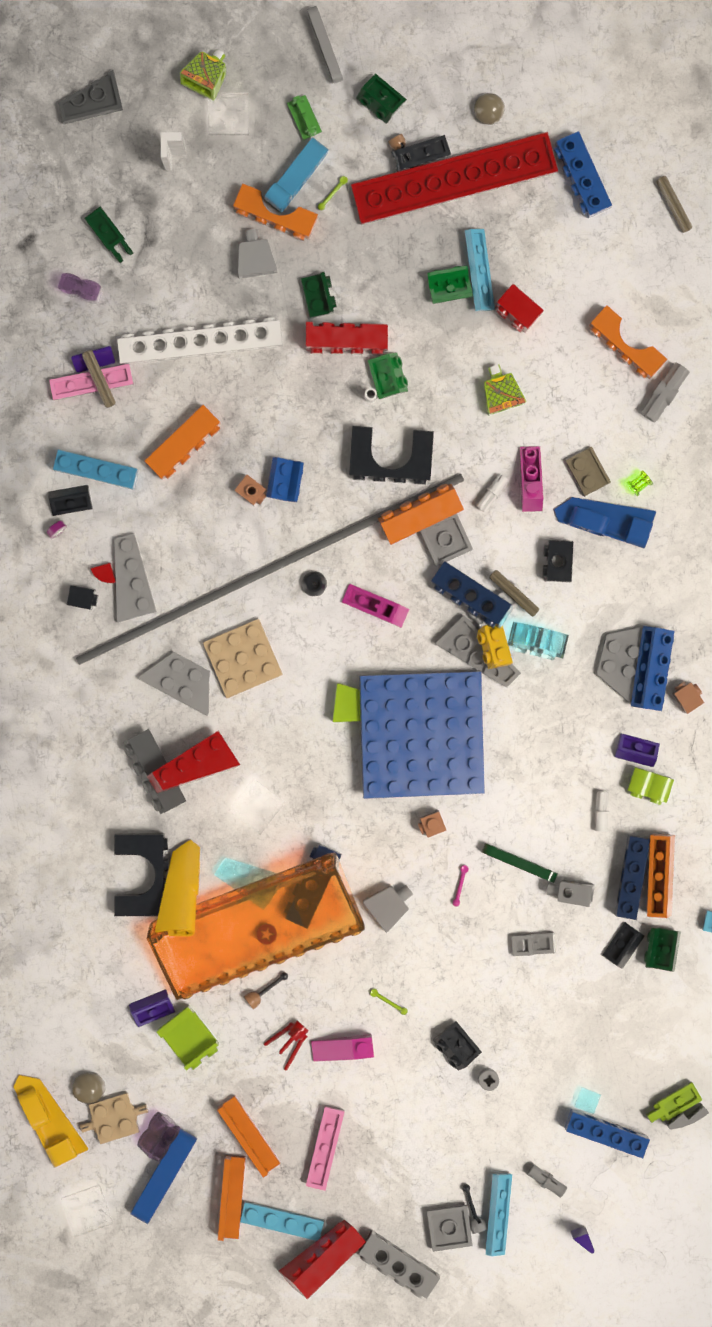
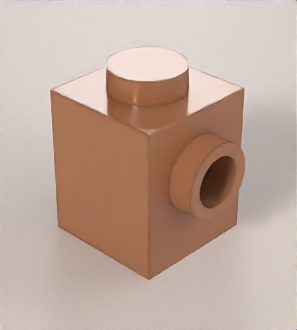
[235,475,267,506]
[672,681,705,714]
[418,810,447,838]

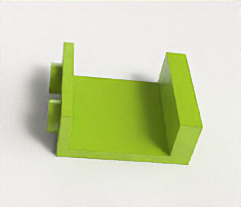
[156,1005,219,1071]

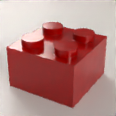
[495,284,544,333]

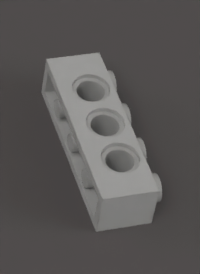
[359,1230,440,1299]

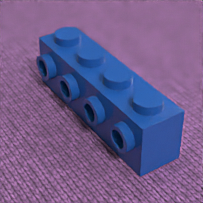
[554,131,612,219]
[631,626,675,711]

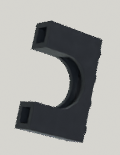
[349,426,434,485]
[114,833,168,916]

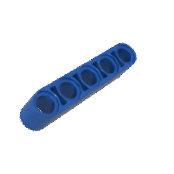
[130,1128,197,1224]

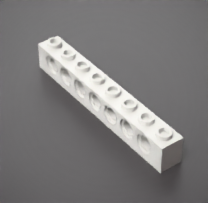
[117,317,283,365]

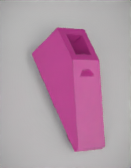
[520,446,544,512]

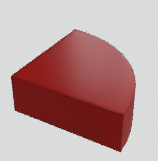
[91,563,116,583]

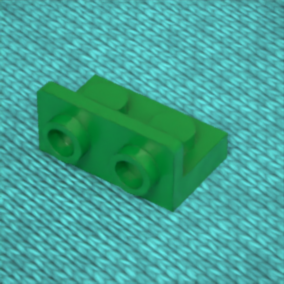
[368,353,408,399]

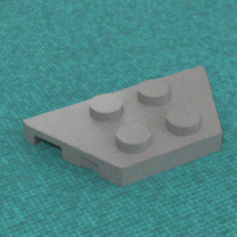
[596,626,651,702]
[138,652,210,716]

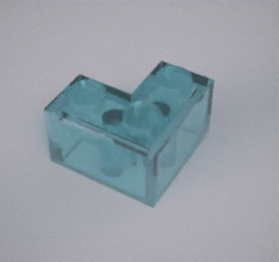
[508,621,569,661]

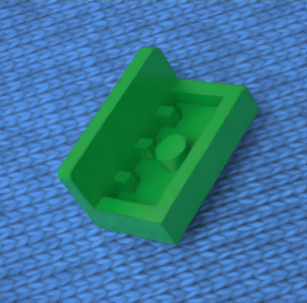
[427,266,473,304]

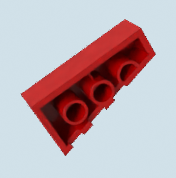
[306,322,388,355]
[146,730,240,794]
[278,1220,366,1300]

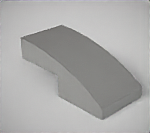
[511,932,556,956]
[666,1104,709,1130]

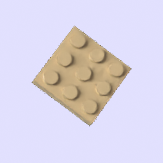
[203,619,283,698]

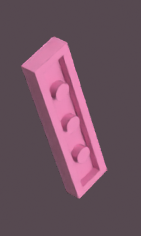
[49,364,134,400]
[306,1106,345,1191]

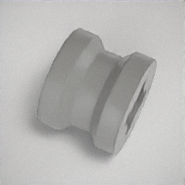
[478,1068,499,1091]

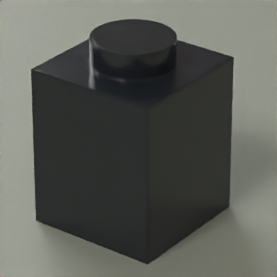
[67,585,99,610]

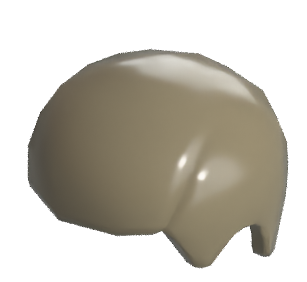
[474,93,505,125]
[72,1073,106,1104]

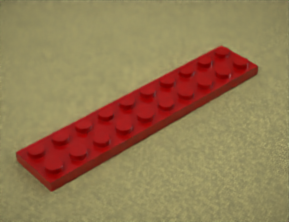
[351,132,558,225]

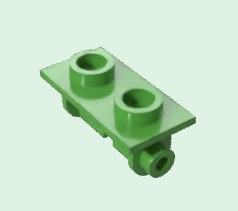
[287,95,322,140]

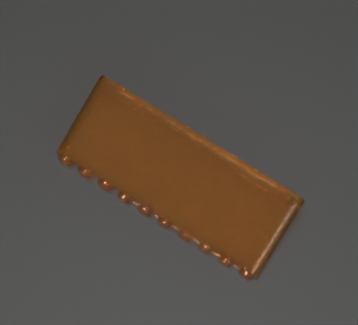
[146,853,365,1001]

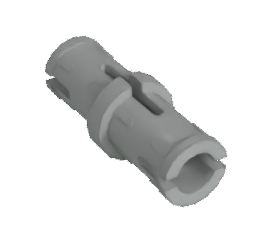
[527,1164,568,1198]

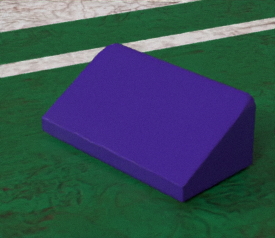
[71,346,115,373]
[615,733,660,767]
[129,989,175,1027]
[570,1226,595,1254]

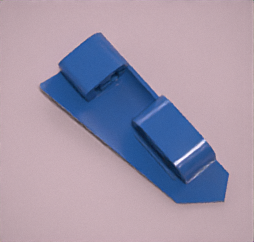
[554,497,656,548]

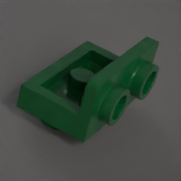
[644,927,681,972]

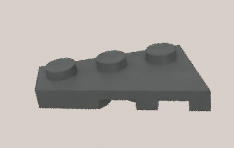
[58,70,123,124]

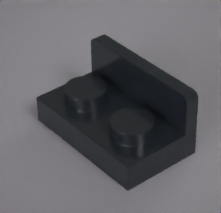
[433,1021,482,1071]

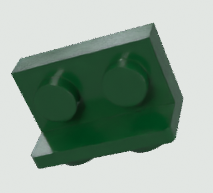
[356,73,407,124]
[301,272,337,319]

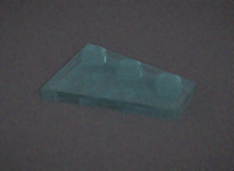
[214,858,287,910]

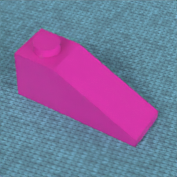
[342,584,410,628]
[311,1034,374,1062]

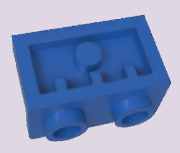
[266,457,304,502]

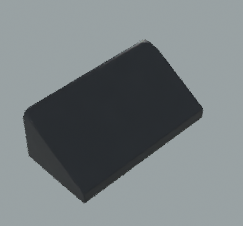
[48,485,93,516]
[602,922,645,969]

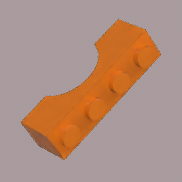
[233,183,318,241]
[589,305,667,379]

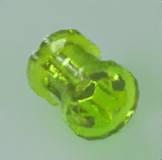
[626,470,653,497]

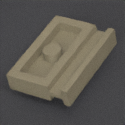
[566,447,611,497]

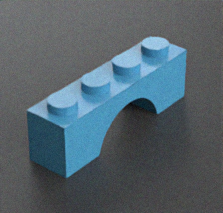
[53,450,139,490]

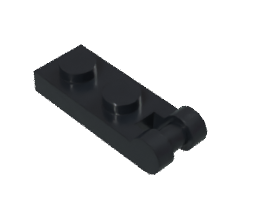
[391,135,451,172]

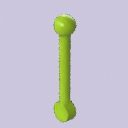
[317,176,348,211]
[370,989,408,1015]

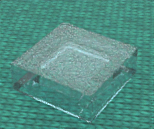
[574,1087,601,1114]

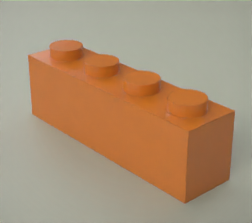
[145,405,221,480]
[378,484,464,545]
[647,834,675,918]

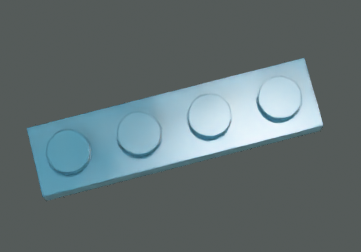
[465,229,495,311]
[485,1173,512,1257]
[240,1201,324,1241]

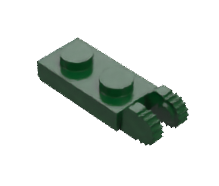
[84,206,133,263]

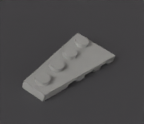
[114,533,157,623]
[435,615,521,687]

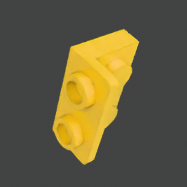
[477,625,513,669]

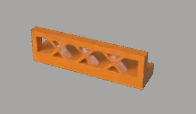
[217,1096,281,1178]
[218,1155,246,1241]

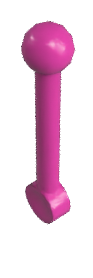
[452,865,469,907]

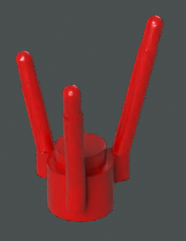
[264,1020,309,1071]

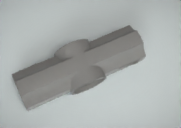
[641,362,690,423]

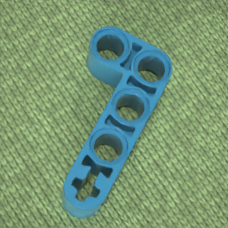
[264,138,329,213]

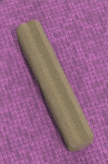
[656,176,692,233]
[82,350,116,408]
[490,570,540,617]

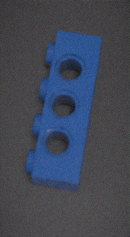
[564,1109,650,1159]

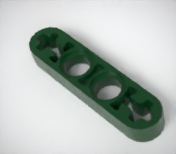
[481,843,558,883]

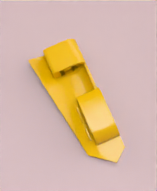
[155,839,200,937]
[13,1075,88,1167]

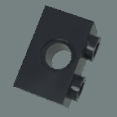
[542,540,574,583]

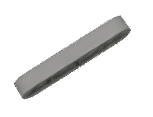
[307,6,343,84]

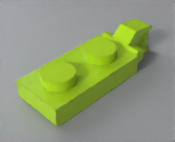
[646,1082,702,1123]

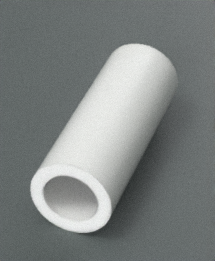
[365,388,377,403]

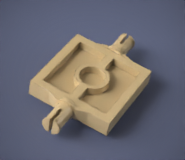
[80,1093,149,1144]

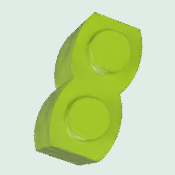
[627,767,674,805]

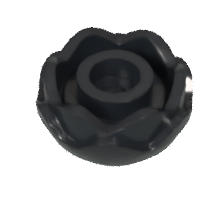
[301,571,327,596]

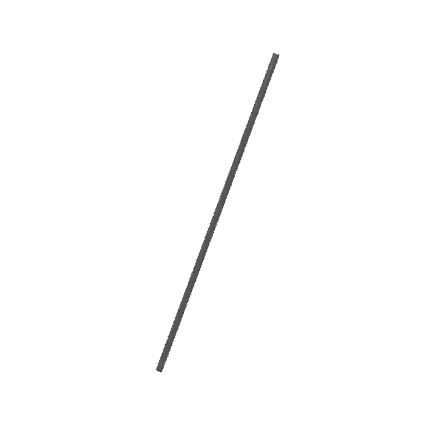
[76,474,464,665]

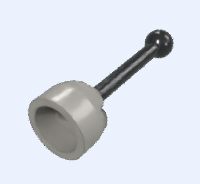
[462,1184,487,1234]

